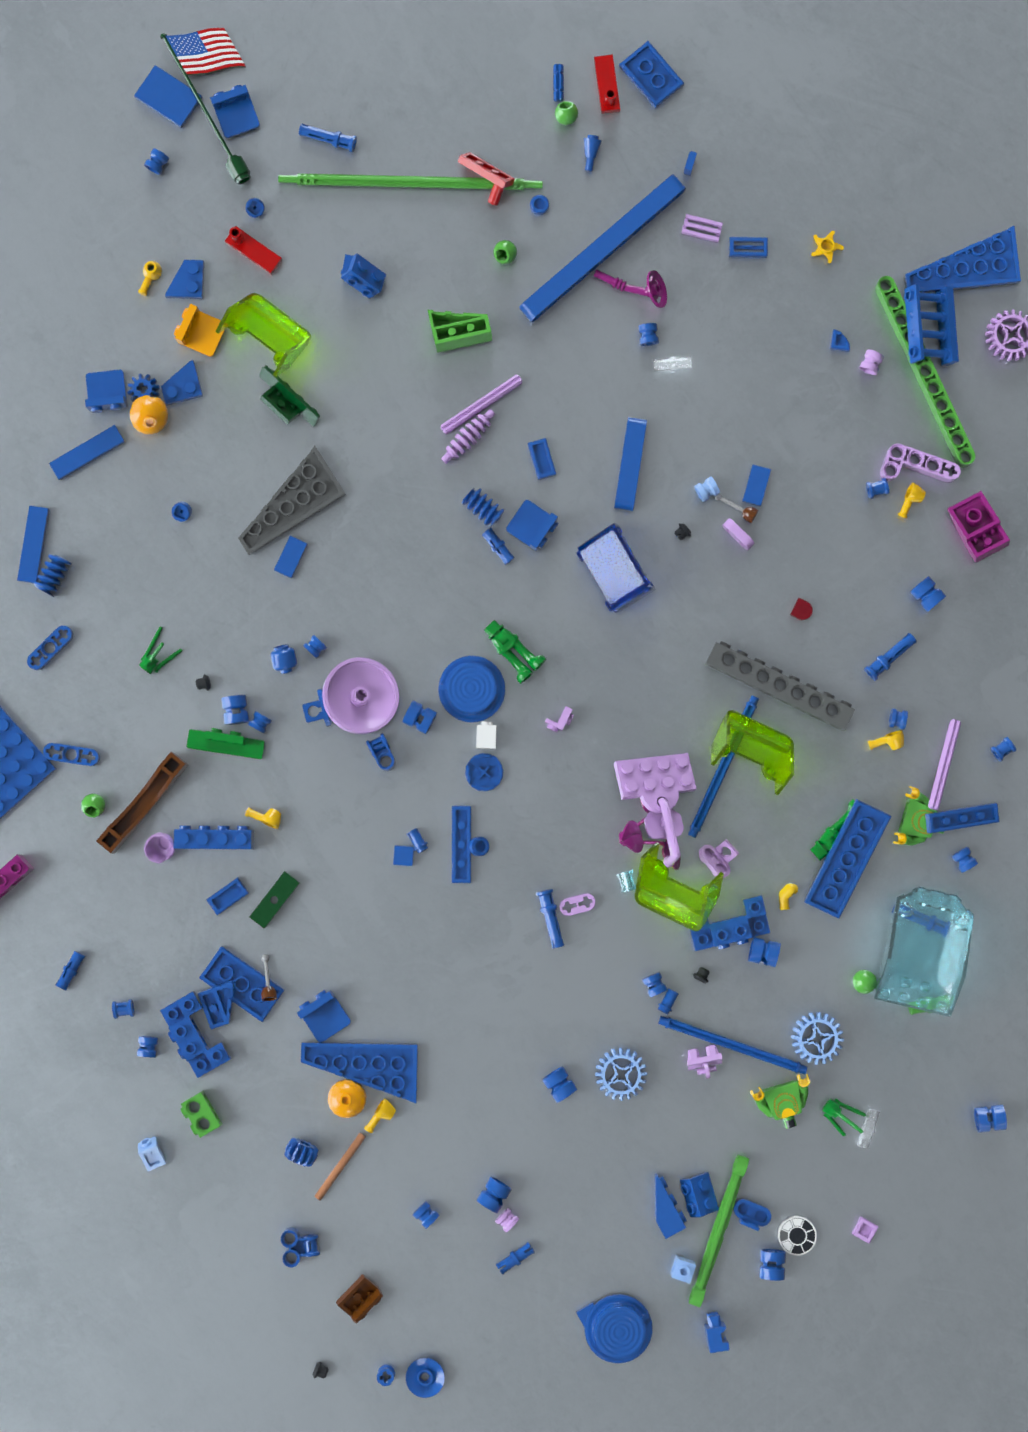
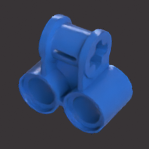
[281,1227,320,1268]

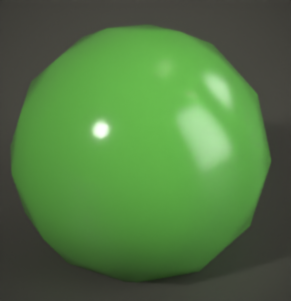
[555,101,578,125]
[493,240,517,264]
[81,793,106,818]
[853,970,877,994]

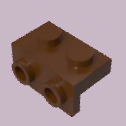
[336,1274,383,1324]

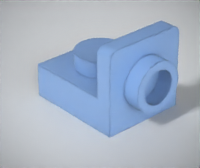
[138,1136,166,1171]

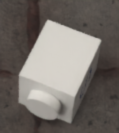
[476,722,497,750]

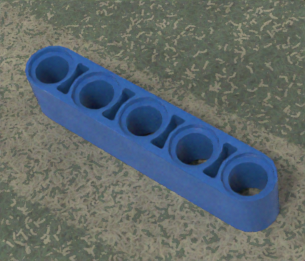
[614,417,647,511]

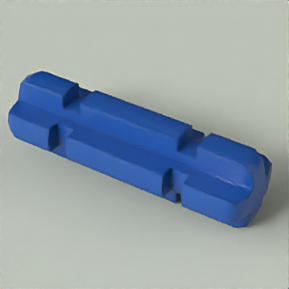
[553,64,564,102]

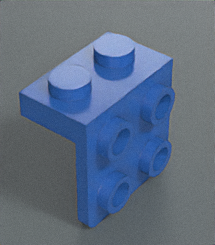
[210,85,260,138]
[85,369,128,413]
[506,500,559,551]
[297,990,351,1043]

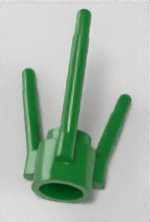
[139,626,182,674]
[821,1098,866,1136]

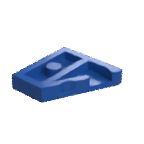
[161,360,203,406]
[198,980,234,1030]

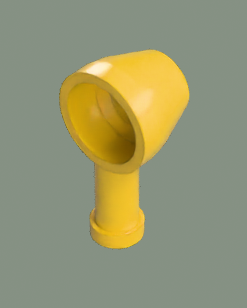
[138,261,162,296]
[898,482,926,519]
[868,730,904,750]
[245,807,281,829]
[364,1098,396,1133]

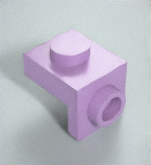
[545,706,574,732]

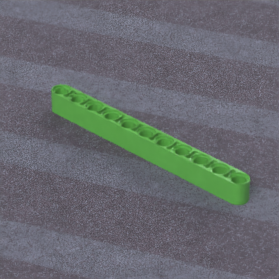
[875,276,975,468]

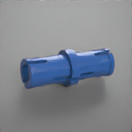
[482,528,515,565]
[55,951,85,991]
[496,1242,535,1275]

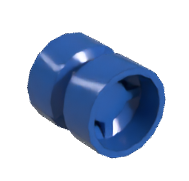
[910,576,946,612]
[221,695,249,725]
[402,700,437,734]
[748,937,781,967]
[542,1066,577,1103]
[974,1105,1007,1133]
[477,1176,512,1213]
[759,1249,786,1281]

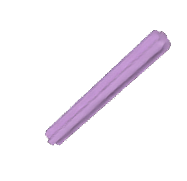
[441,375,522,434]
[928,719,961,810]

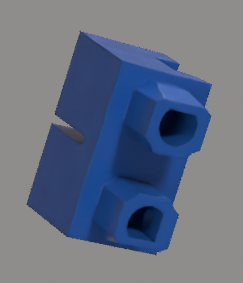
[704,1311,730,1353]

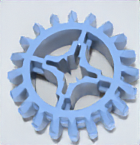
[791,1012,844,1065]
[595,1047,647,1101]

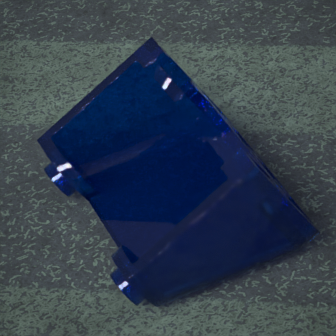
[576,523,656,613]

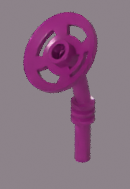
[594,269,667,308]

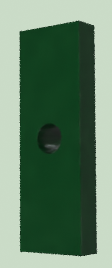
[249,871,300,929]

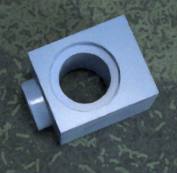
[670,1255,696,1284]

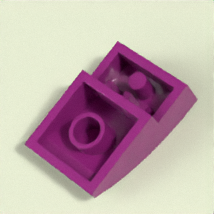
[947,491,1010,563]

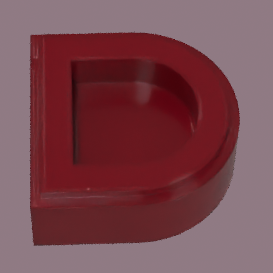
[790,598,813,620]

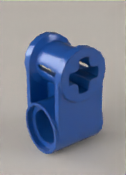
[366,733,396,771]

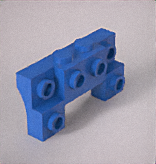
[686,895,770,951]
[160,991,232,1078]

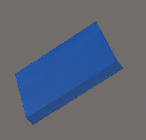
[619,41,684,108]
[134,65,203,128]

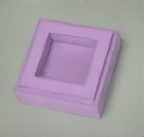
[852,1217,878,1244]

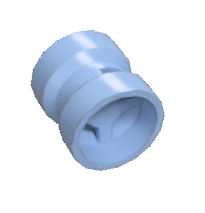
[694,477,720,502]

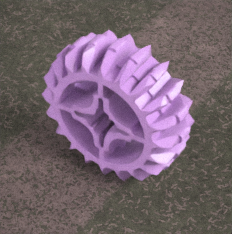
[985,310,1028,361]

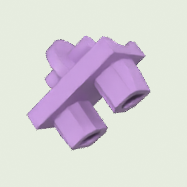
[687,1045,723,1079]

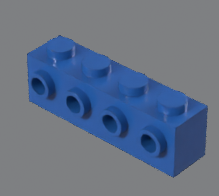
[174,825,254,850]

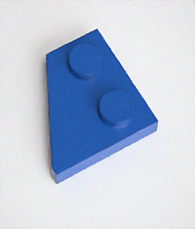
[165,260,204,299]

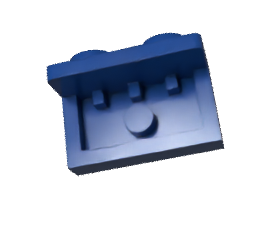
[341,253,386,298]
[680,1172,719,1218]

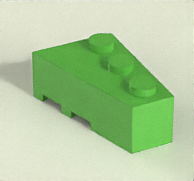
[427,309,492,353]

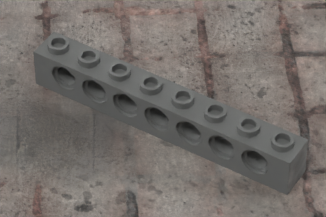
[705,641,855,731]

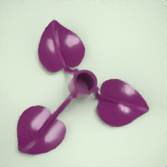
[619,799,681,870]

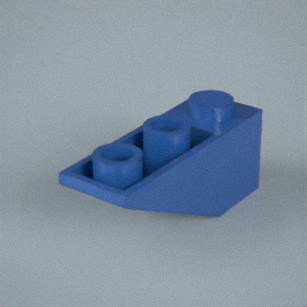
[654,1174,687,1239]

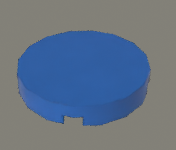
[465,753,503,791]

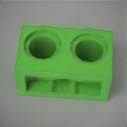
[181,1090,222,1138]

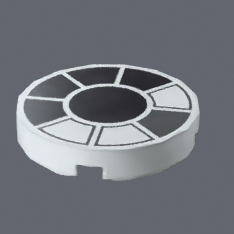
[777,1215,817,1256]

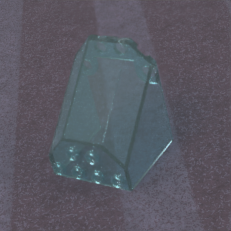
[874,887,974,1017]

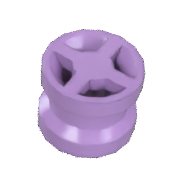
[495,1207,519,1233]

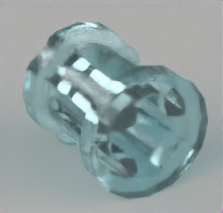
[616,870,638,893]

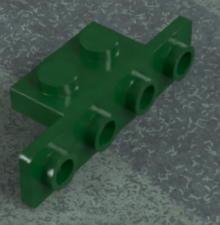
[259,365,320,427]

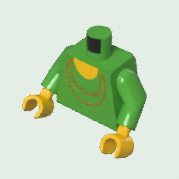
[893,786,944,846]
[750,1074,810,1129]

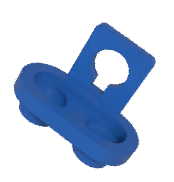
[302,689,333,727]
[733,1199,771,1231]

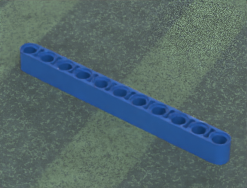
[519,174,686,322]

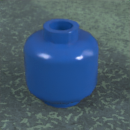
[270,644,297,674]

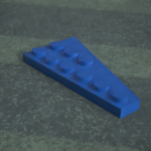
[905,226,1021,293]

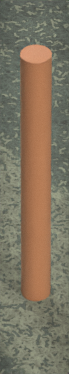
[315,1132,366,1201]

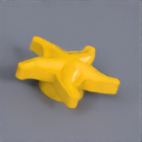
[811,231,844,264]

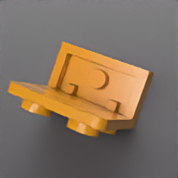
[174,304,227,357]

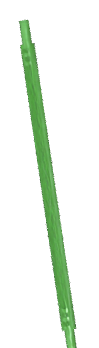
[278,173,543,190]

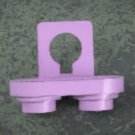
[699,839,739,879]

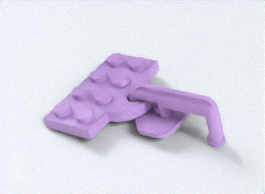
[614,753,696,867]

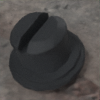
[675,523,691,540]
[195,674,211,691]
[693,967,710,983]
[312,1362,329,1379]

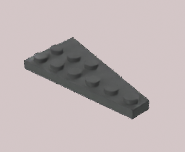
[238,446,346,555]

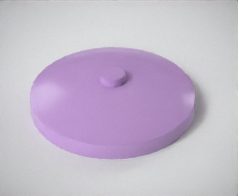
[322,657,399,734]

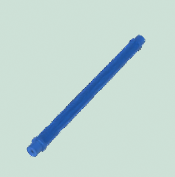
[688,695,759,838]
[658,1016,808,1075]

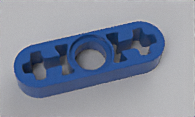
[27,626,73,670]
[43,743,100,766]

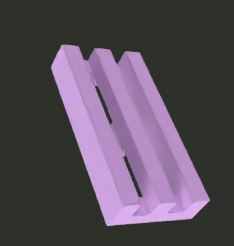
[681,214,723,243]

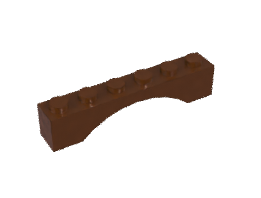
[96,752,188,854]

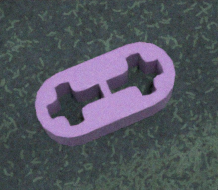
[722,518,755,550]
[559,893,595,916]

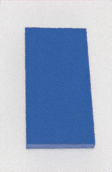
[199,946,285,1022]

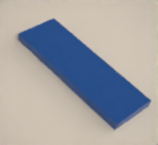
[804,799,892,918]

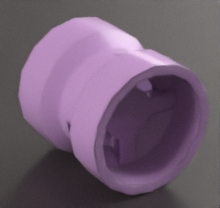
[859,350,884,375]

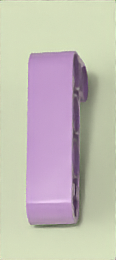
[880,443,961,483]

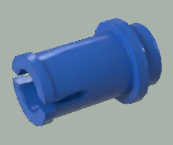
[407,828,428,854]
[658,988,679,1014]

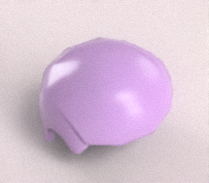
[144,833,176,864]

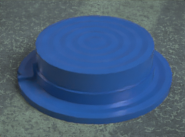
[438,656,505,723]
[584,1294,653,1363]

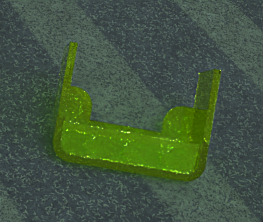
[215,293,311,378]
[711,710,794,795]
[634,842,724,931]

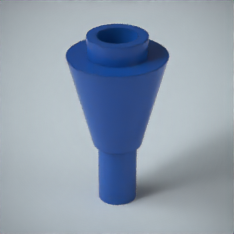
[583,135,602,171]

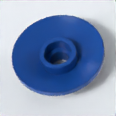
[406,1358,445,1398]

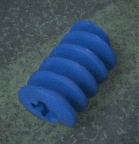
[461,488,504,528]
[33,555,72,597]

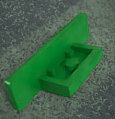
[186,728,265,759]

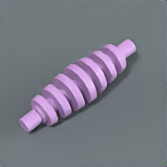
[441,409,495,464]

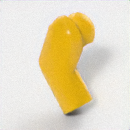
[779,883,798,910]

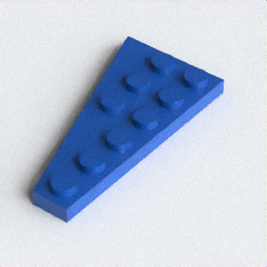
[301,1042,418,1103]

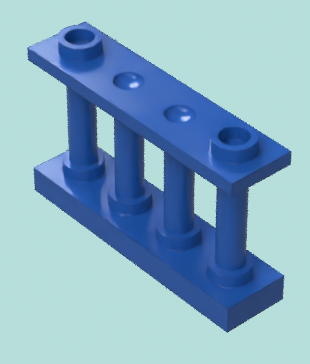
[904,284,959,366]

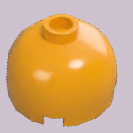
[130,395,168,435]
[328,1079,367,1118]

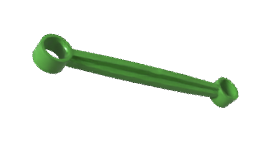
[688,1155,749,1308]

